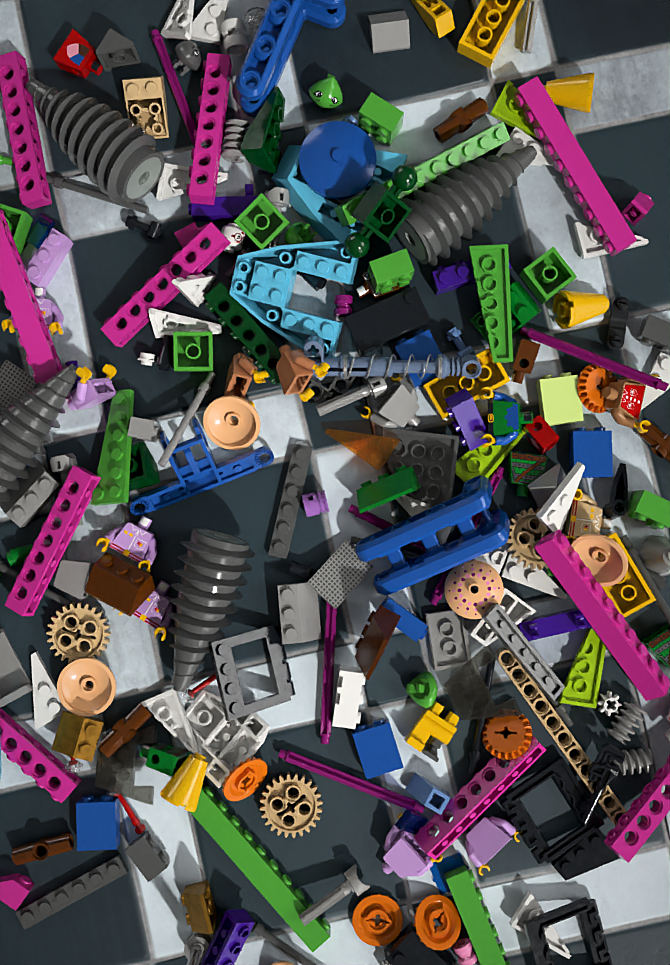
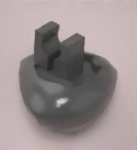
[172,40,202,76]

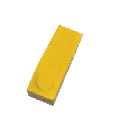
[411,0,455,38]

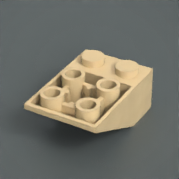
[122,76,169,139]

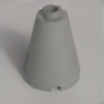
[639,536,670,574]

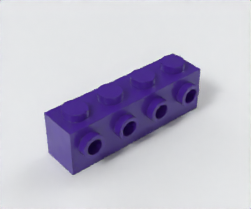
[430,260,511,295]
[200,909,255,965]

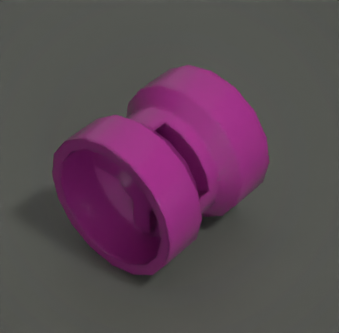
[334,295,353,318]

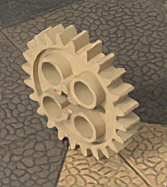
[506,508,567,570]
[46,601,111,664]
[260,772,323,838]

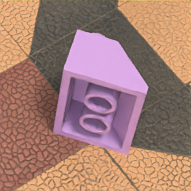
[20,224,74,289]

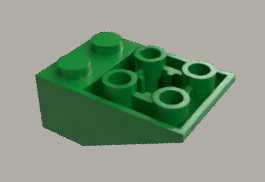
[470,281,542,342]

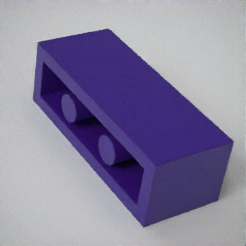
[445,388,488,451]

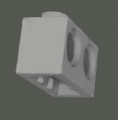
[127,416,163,443]

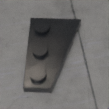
[551,829,620,881]

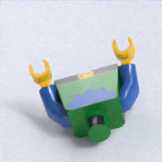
[480,387,533,448]

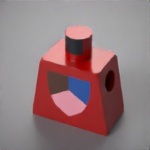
[53,29,103,79]
[523,411,560,456]

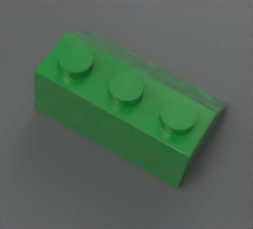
[356,465,421,514]

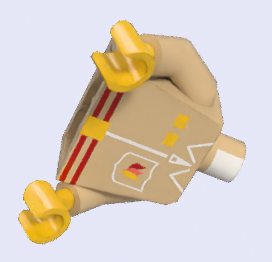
[564,489,612,545]

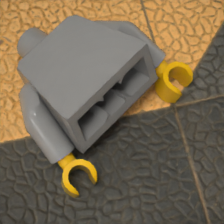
[360,373,420,428]

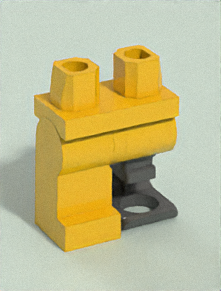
[404,701,459,762]

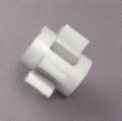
[597,691,622,716]

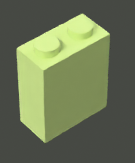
[536,372,584,426]

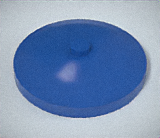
[299,121,376,200]

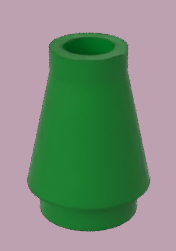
[5,543,33,566]

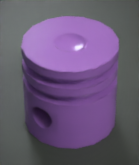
[302,490,330,517]

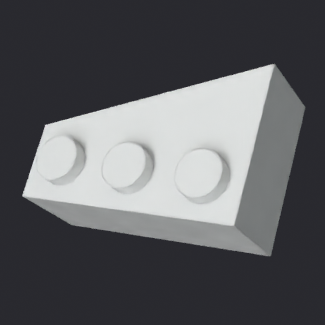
[467,587,536,646]
[332,665,366,729]

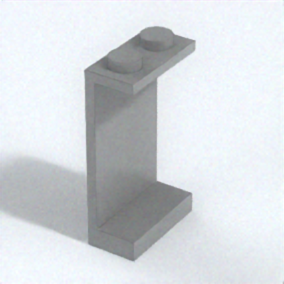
[0,628,33,708]

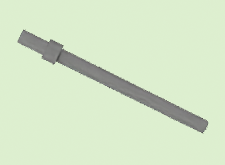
[158,372,216,467]

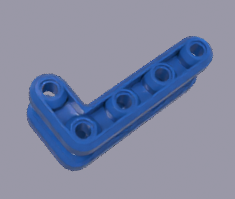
[236,0,346,117]
[355,475,510,596]

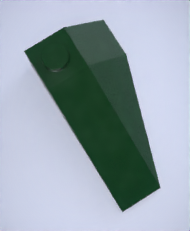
[240,86,285,173]
[91,441,160,499]

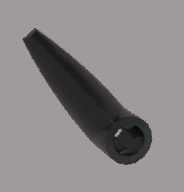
[603,463,628,520]

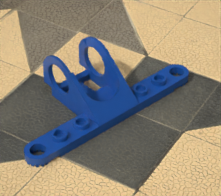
[129,418,274,516]

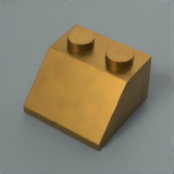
[51,710,104,762]
[181,880,218,934]

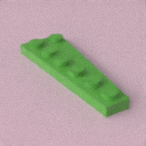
[468,244,513,363]
[91,389,134,506]

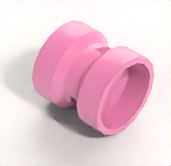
[452,938,478,965]

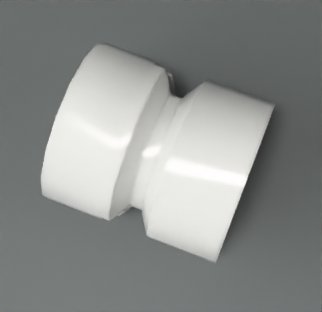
[220,18,249,56]

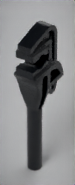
[580,743,626,824]

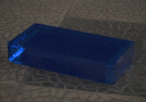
[395,809,428,835]

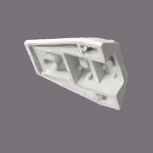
[185,690,270,788]

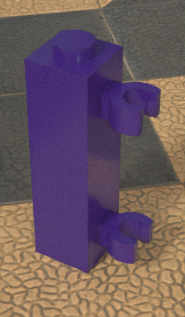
[188,184,258,222]
[516,607,591,641]

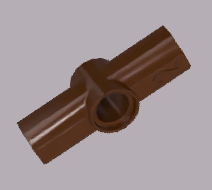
[433,97,489,144]
[636,420,670,463]
[97,703,152,758]
[12,832,74,866]

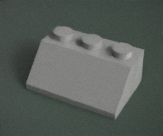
[0,459,63,527]
[277,582,322,644]

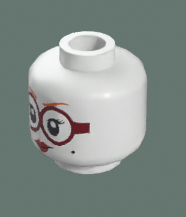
[221,223,246,253]

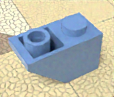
[405,772,451,815]

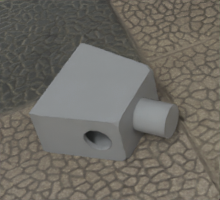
[53,560,95,599]

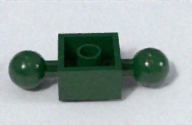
[344,164,418,258]

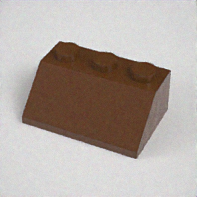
[84,552,155,617]
[355,605,401,680]

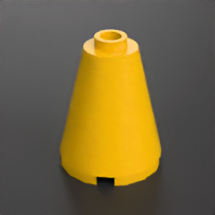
[543,72,595,113]
[553,290,609,329]
[159,752,208,812]

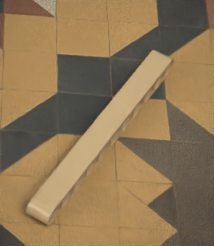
[495,647,627,826]

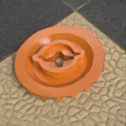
[577,364,617,413]
[482,708,532,760]
[222,757,267,801]
[352,893,403,946]
[413,895,461,950]

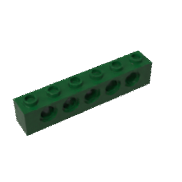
[204,283,281,386]

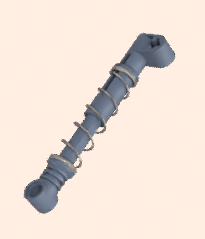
[303,336,482,379]

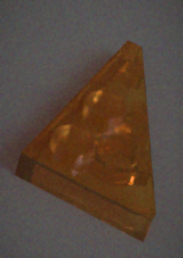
[325,429,401,471]

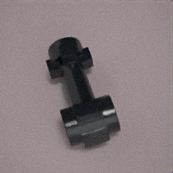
[125,215,162,240]

